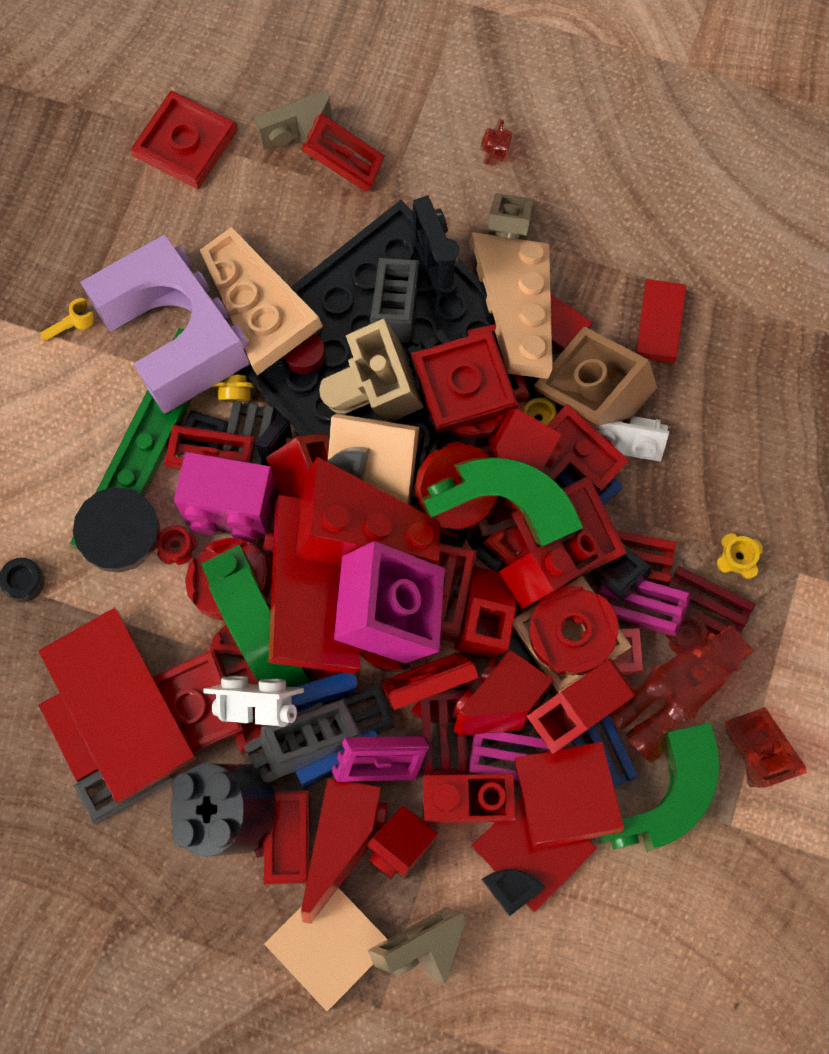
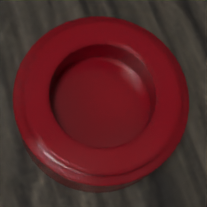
[284,333,326,374]

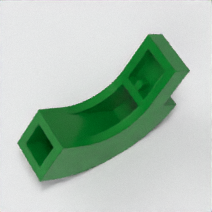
[421,457,583,546]
[201,544,311,687]
[598,722,719,852]

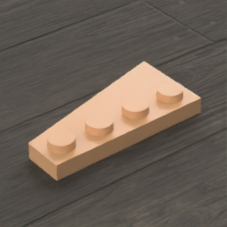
[200,227,323,375]
[468,232,552,379]

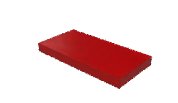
[268,495,360,674]
[38,607,197,804]

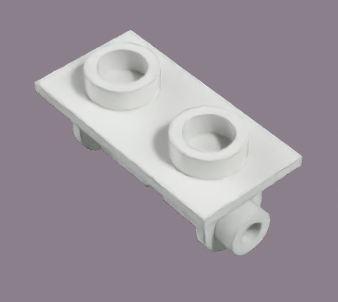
[585,416,669,462]
[203,676,304,727]

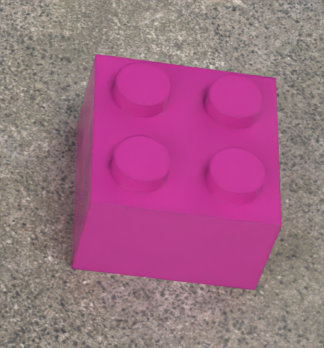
[174,452,278,542]
[334,541,445,664]

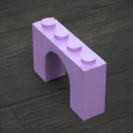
[80,234,250,414]

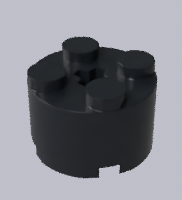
[171,763,276,857]

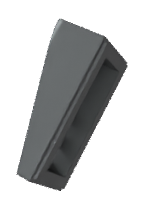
[370,258,419,343]
[260,699,362,778]

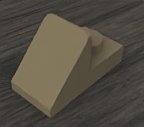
[254,90,332,160]
[487,193,534,240]
[368,908,466,984]

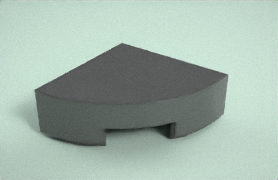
[327,447,370,480]

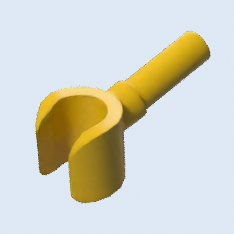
[40,298,94,341]

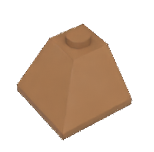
[533,326,657,426]

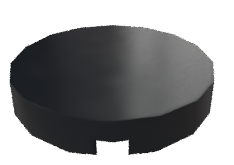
[73,487,161,573]

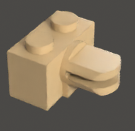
[319,318,424,422]

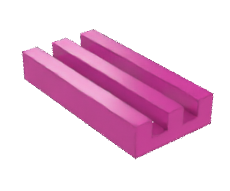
[599,580,691,637]
[468,732,563,780]
[332,736,429,782]

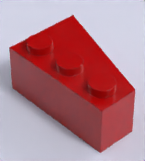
[296,457,440,566]

